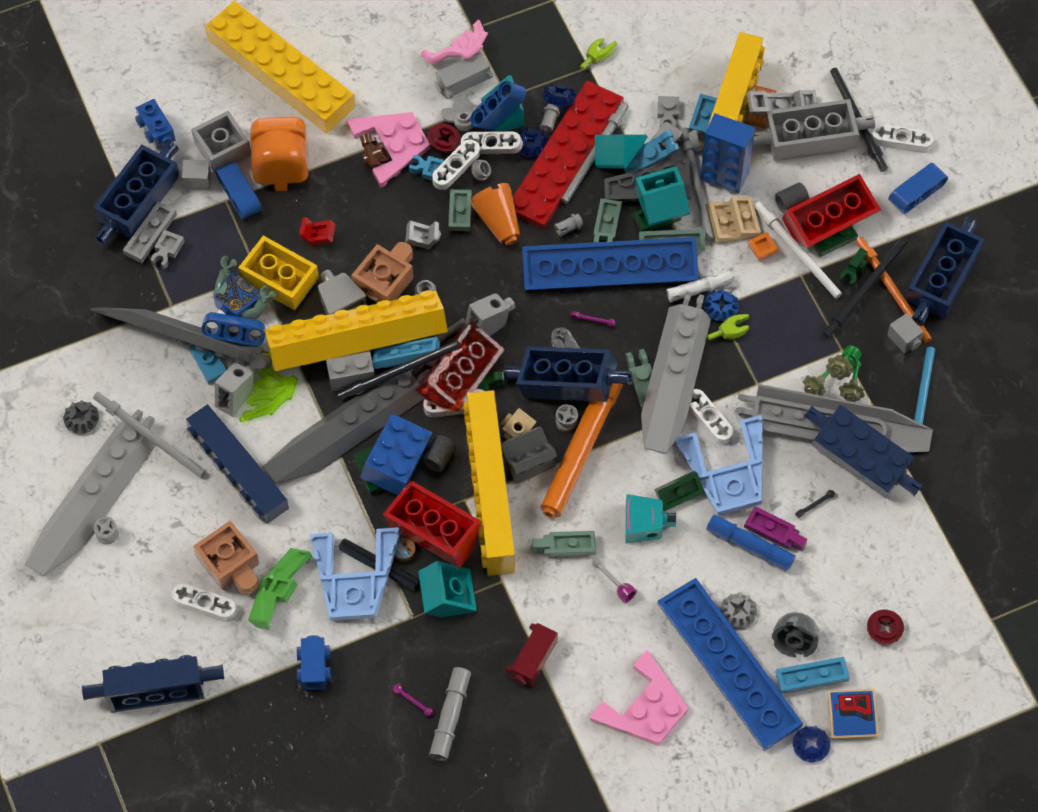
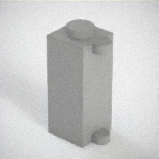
[435,51,493,99]

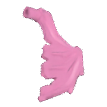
[421,20,488,64]

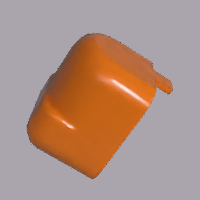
[250,116,308,191]

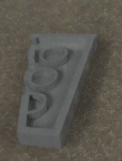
[604,157,691,202]

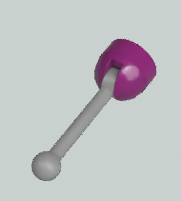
[592,559,637,603]

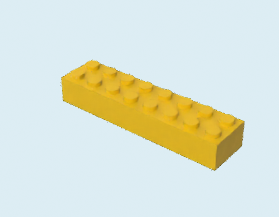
[205,0,356,134]
[265,290,448,371]
[463,390,515,576]

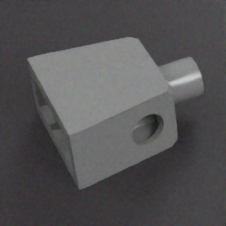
[318,270,367,315]
[464,293,515,344]
[215,362,257,417]

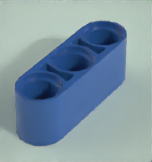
[470,81,526,131]
[215,161,262,220]
[888,162,948,214]
[201,312,266,346]

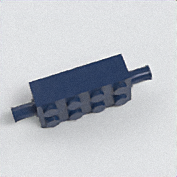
[93,141,179,245]
[906,217,985,326]
[503,346,633,402]
[804,405,923,498]
[82,655,225,713]

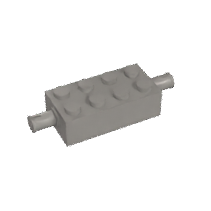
[753,99,876,160]

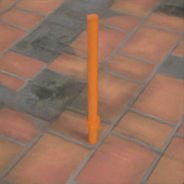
[855,236,932,343]

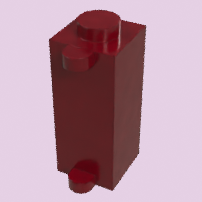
[505,623,558,687]

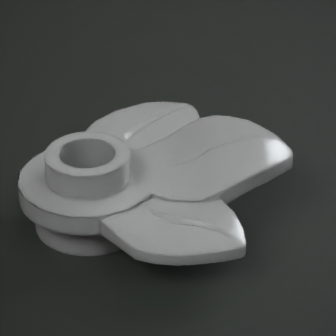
[441,98,479,131]

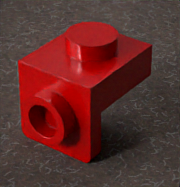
[299,217,336,246]

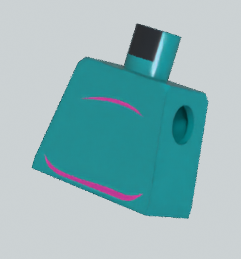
[625,494,676,543]

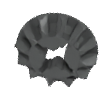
[63,400,99,434]

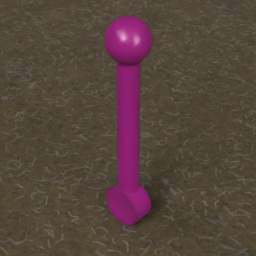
[570,311,616,327]
[393,684,433,717]

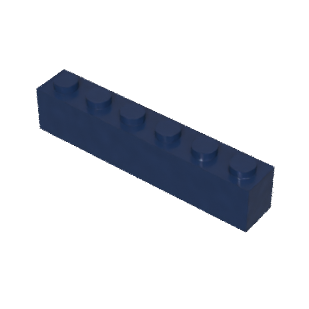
[186,404,289,524]

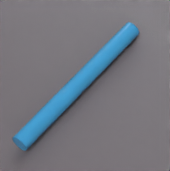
[914,347,935,424]

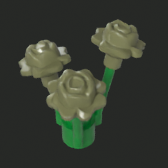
[803,346,865,402]

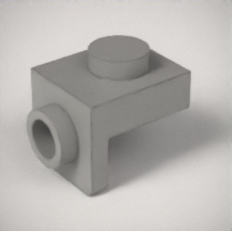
[405,221,441,250]

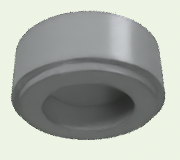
[689,129,704,152]

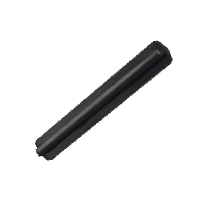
[339,538,420,591]

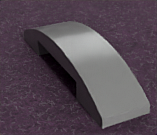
[747,90,818,115]

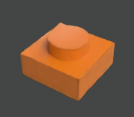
[748,232,778,261]

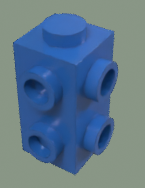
[135,99,176,150]
[297,635,331,691]

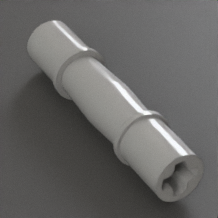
[429,667,471,761]

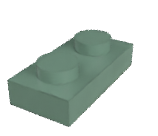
[449,189,472,231]

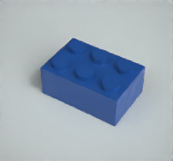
[360,414,432,495]

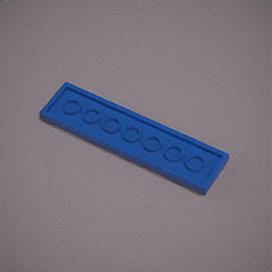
[522,237,699,291]
[657,578,803,751]

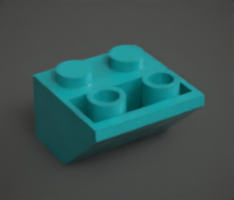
[635,166,690,226]

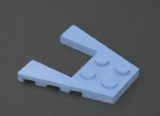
[675,415,763,515]
[310,527,401,621]

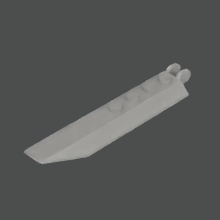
[641,291,711,454]
[735,384,933,452]
[25,409,155,576]

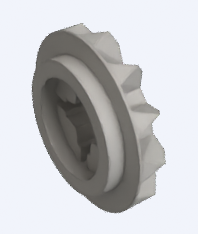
[720,592,757,628]

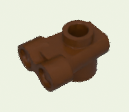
[360,133,388,168]

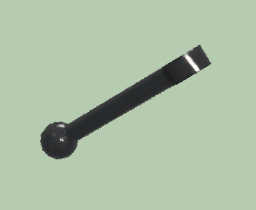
[795,490,835,518]

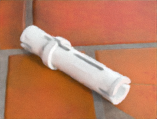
[666,270,733,302]

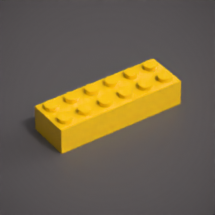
[707,32,766,128]

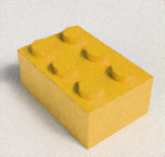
[238,236,319,311]

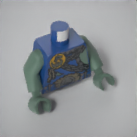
[213,256,276,319]

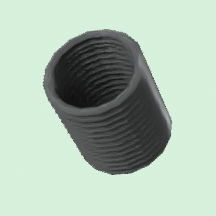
[775,182,810,213]
[422,435,456,472]

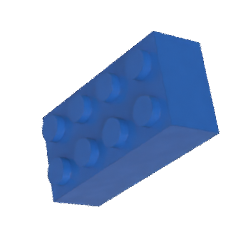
[700,113,755,193]

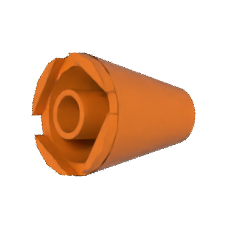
[470,183,520,246]

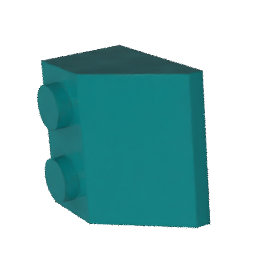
[418,561,477,617]

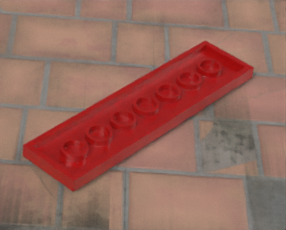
[513,81,624,229]

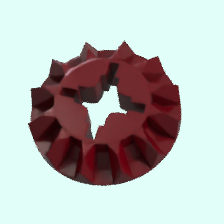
[427,123,461,154]
[867,609,904,645]

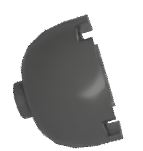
[772,612,819,657]

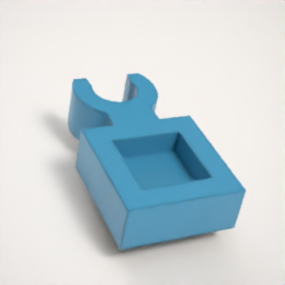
[409,155,445,181]

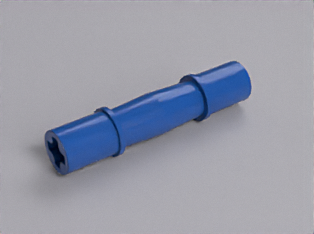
[706,514,796,572]

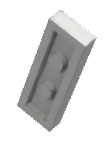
[123,202,177,263]

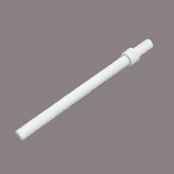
[754,201,842,299]

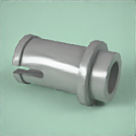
[540,104,560,132]
[554,214,583,237]

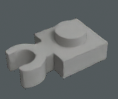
[657,96,679,128]
[151,230,185,269]

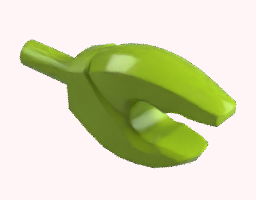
[580,38,617,70]
[707,314,749,340]

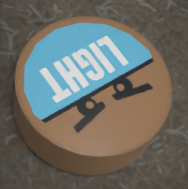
[394,538,416,562]

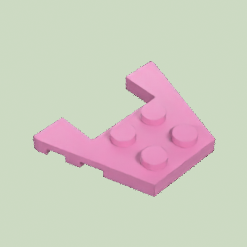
[346,112,430,188]
[590,650,688,746]

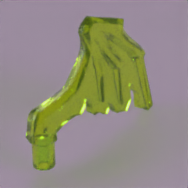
[239,351,298,422]

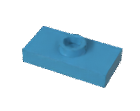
[188,344,226,384]

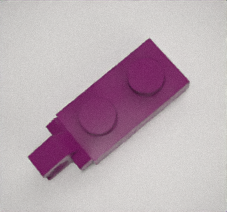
[744,507,808,552]

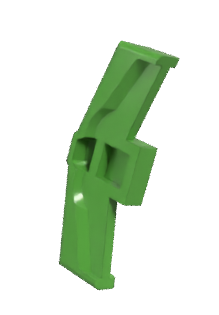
[248,548,313,630]

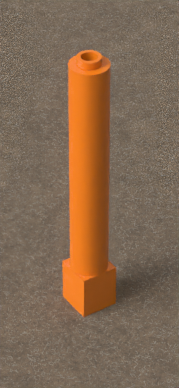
[540,384,623,519]

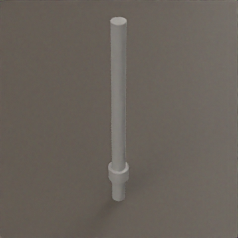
[561,103,629,204]
[681,128,714,241]
[93,392,205,478]

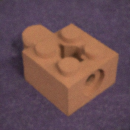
[351,242,413,303]
[193,520,259,594]

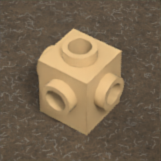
[501,408,537,440]

